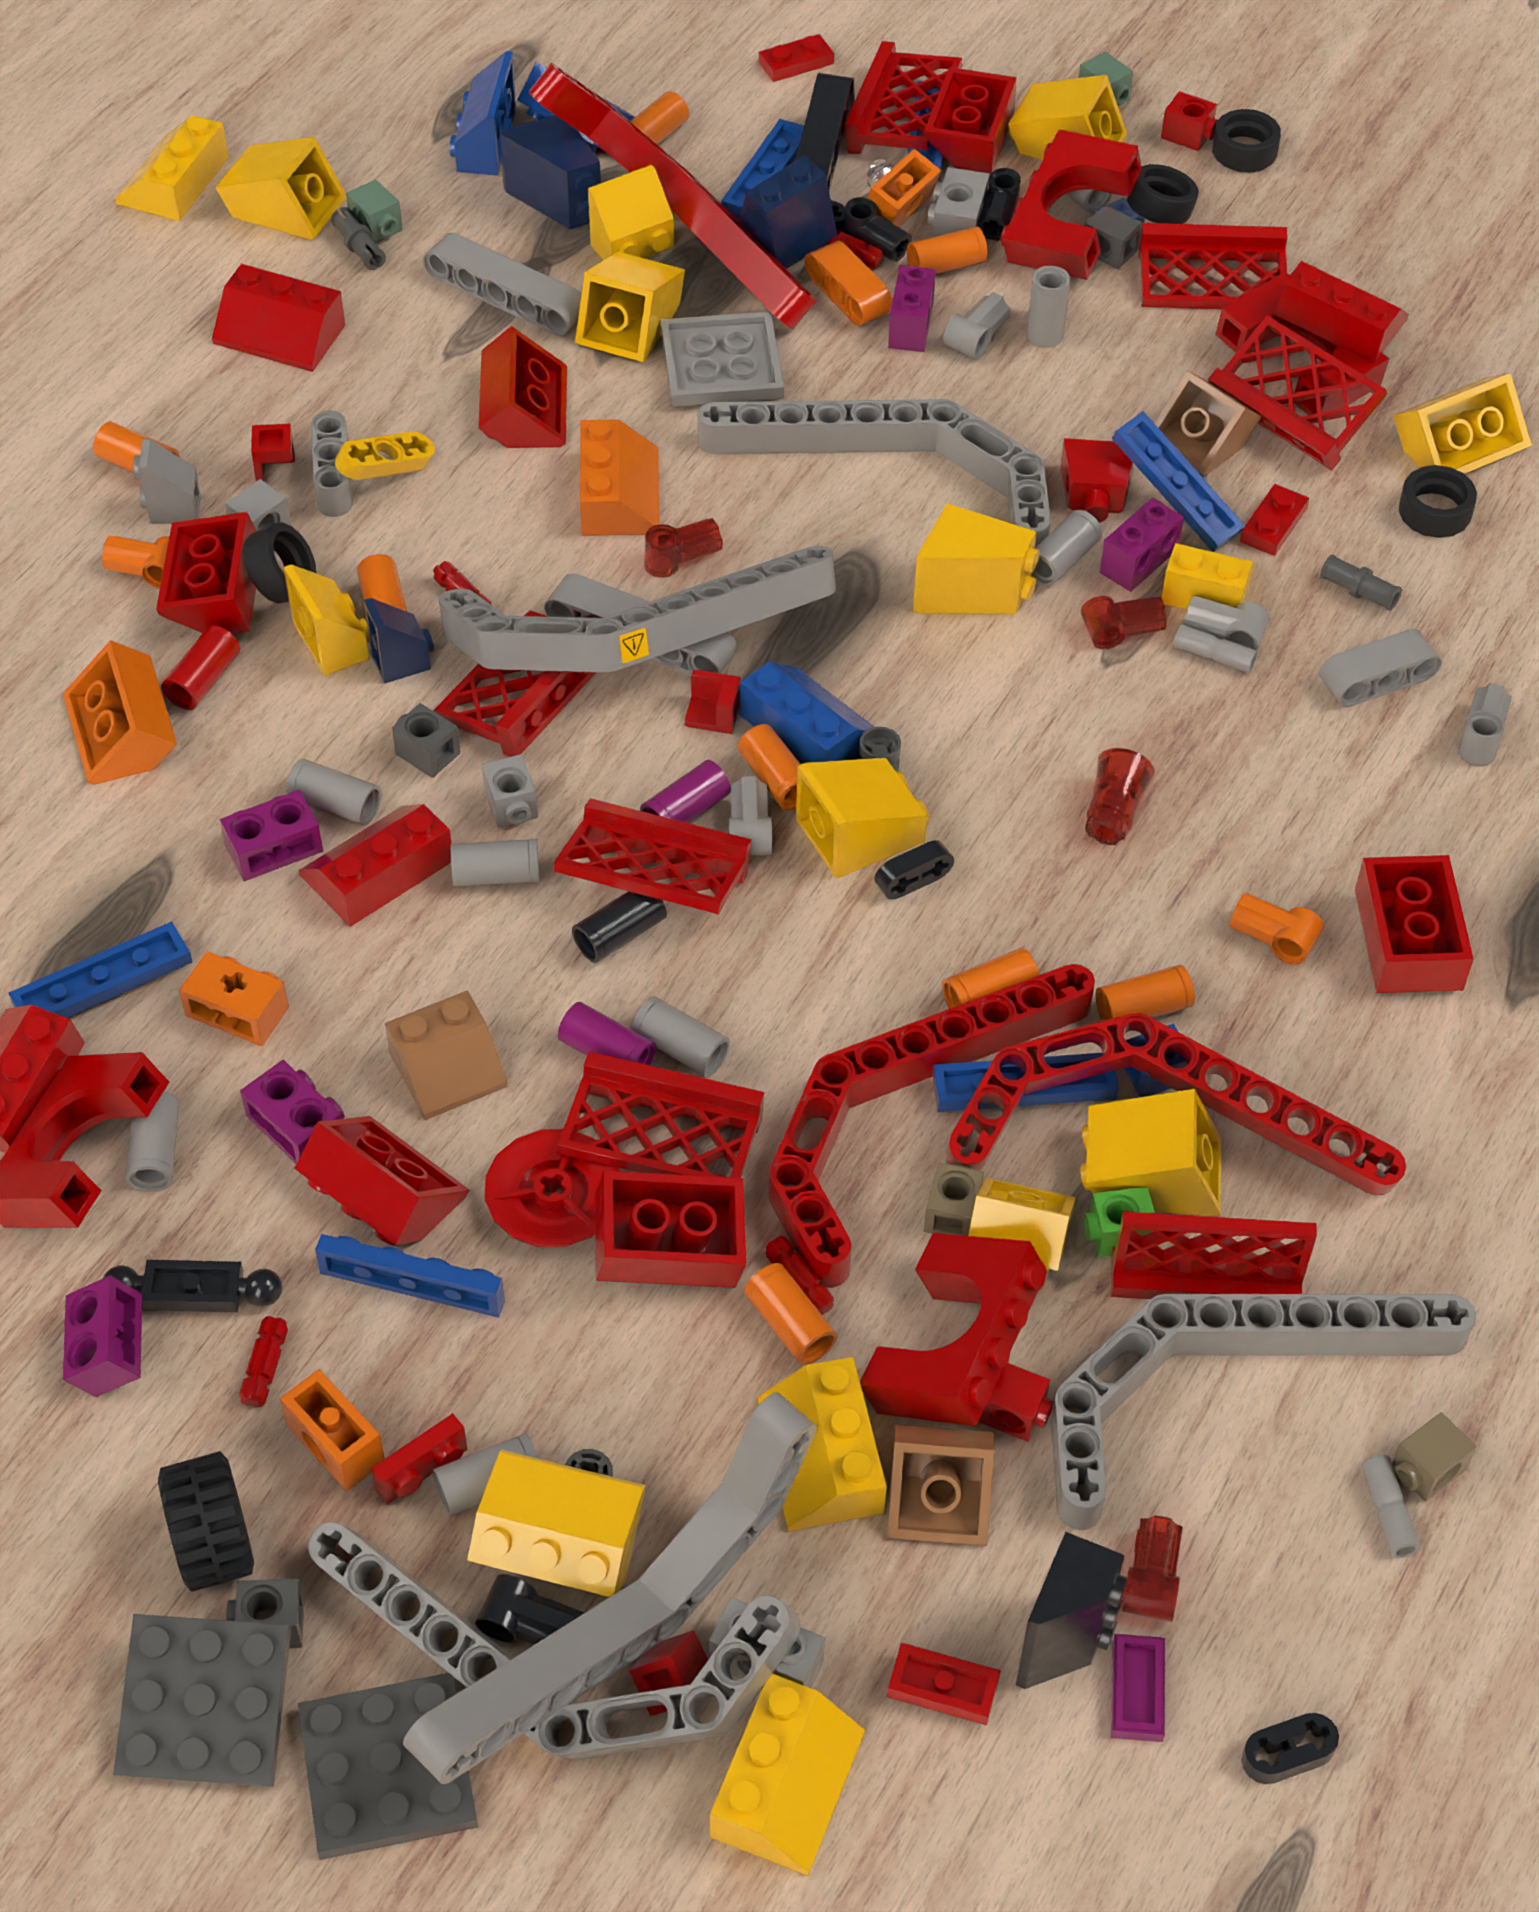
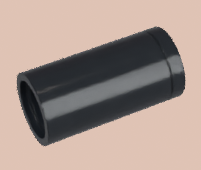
[572,891,667,963]

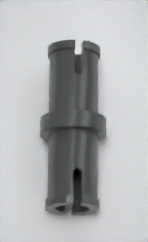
[331,207,386,270]
[1320,554,1402,611]

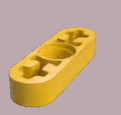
[335,431,435,480]

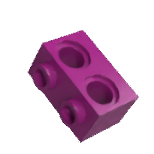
[888,265,936,352]
[1100,498,1184,592]
[220,790,323,881]
[240,1059,345,1164]
[63,1275,142,1397]

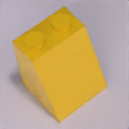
[1008,74,1127,160]
[215,136,346,240]
[575,251,685,362]
[913,503,1040,614]
[796,758,929,879]
[1080,1089,1222,1217]

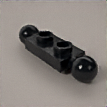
[103,1259,282,1312]

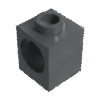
[1084,205,1142,269]
[392,703,460,778]
[226,1579,305,1648]

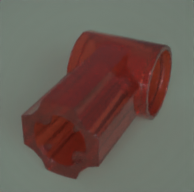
[644,518,723,578]
[1081,595,1167,649]
[1122,1515,1183,1622]

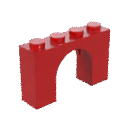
[1001,129,1142,280]
[1215,271,1389,423]
[0,1052,169,1228]
[860,1233,1047,1426]

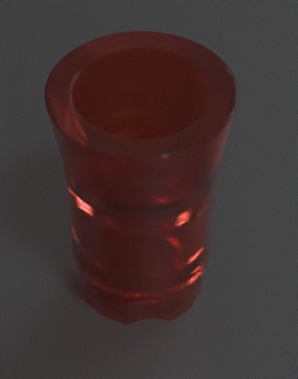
[1085,748,1155,845]

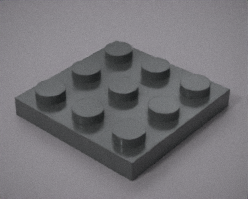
[113,1614,292,1787]
[298,1673,478,1860]

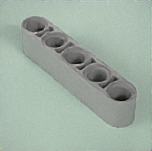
[423,233,582,336]
[544,573,737,675]

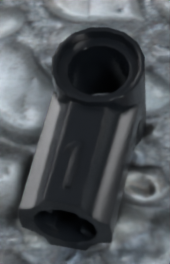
[978,168,1021,241]
[843,197,912,262]
[475,1574,585,1645]

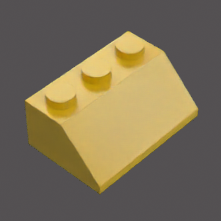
[115,115,229,221]
[1393,373,1532,474]
[757,1357,887,1532]
[467,1450,646,1597]
[710,1674,865,1876]

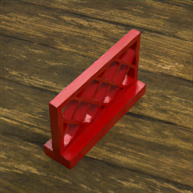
[844,41,963,154]
[1138,223,1288,309]
[1208,315,1387,471]
[433,610,597,757]
[554,798,752,915]
[557,1051,764,1178]
[1111,1211,1317,1299]

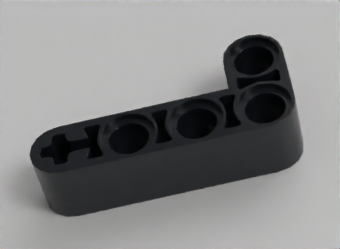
[795,73,855,191]

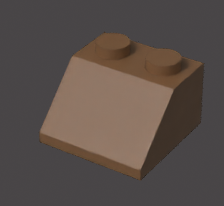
[1154,370,1262,475]
[385,990,508,1120]
[887,1424,995,1546]

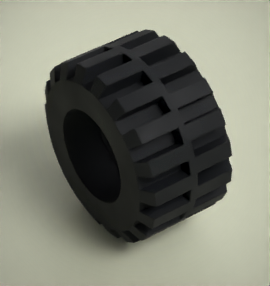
[158,1451,254,1592]

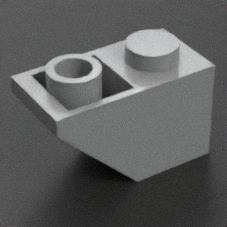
[133,439,201,524]

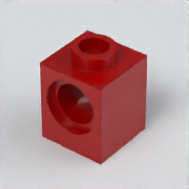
[1161,91,1218,151]
[978,1363,1054,1442]

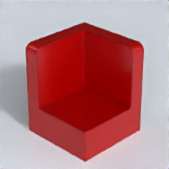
[251,423,295,481]
[685,670,741,734]
[628,1630,708,1717]

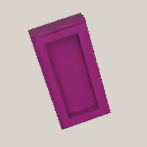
[1111,1634,1165,1742]

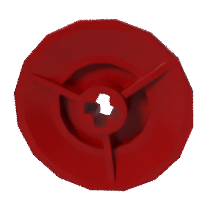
[484,1129,620,1247]

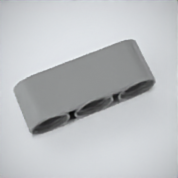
[311,410,352,517]
[1319,629,1442,707]

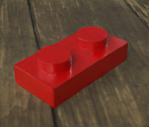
[759,34,834,82]
[1240,484,1309,556]
[371,1413,468,1505]
[887,1642,1001,1726]

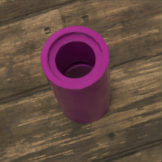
[640,760,731,823]
[558,1002,657,1066]

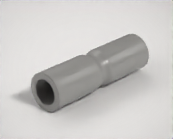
[1173,624,1258,673]
[1362,1455,1420,1558]

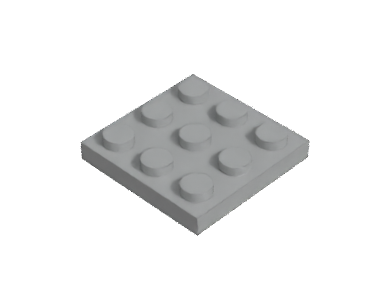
[661,312,784,407]

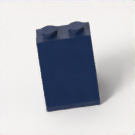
[499,115,601,229]
[739,155,837,269]

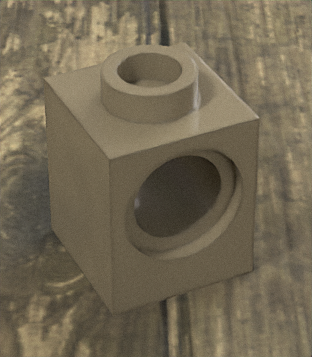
[924,1162,984,1236]
[1392,1412,1477,1502]

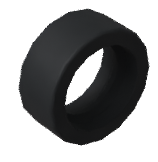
[1212,109,1281,172]
[1127,164,1199,224]
[1398,465,1477,538]
[243,522,317,604]

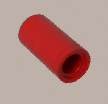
[161,625,241,710]

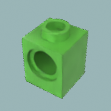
[1083,1186,1155,1257]

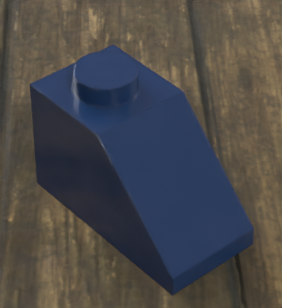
[364,598,434,683]

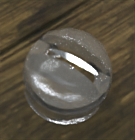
[867,159,894,188]

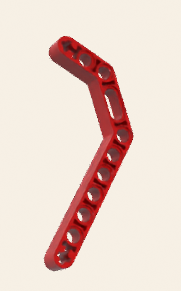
[529,63,817,330]
[769,964,1095,1288]
[946,1013,1406,1196]

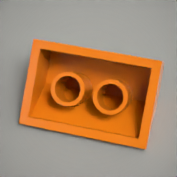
[580,419,660,536]
[63,640,177,785]

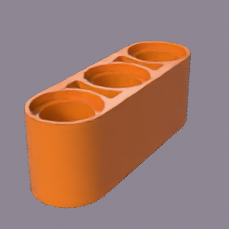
[804,241,893,326]

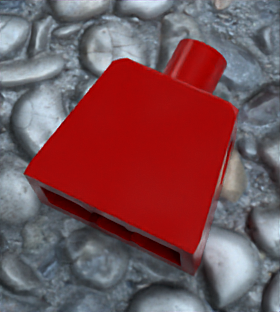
[1060,438,1134,523]

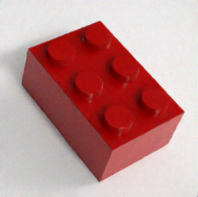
[1355,855,1474,993]
[595,1170,747,1288]

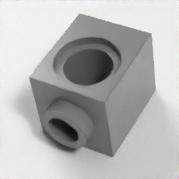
[225,479,291,531]
[482,754,538,828]

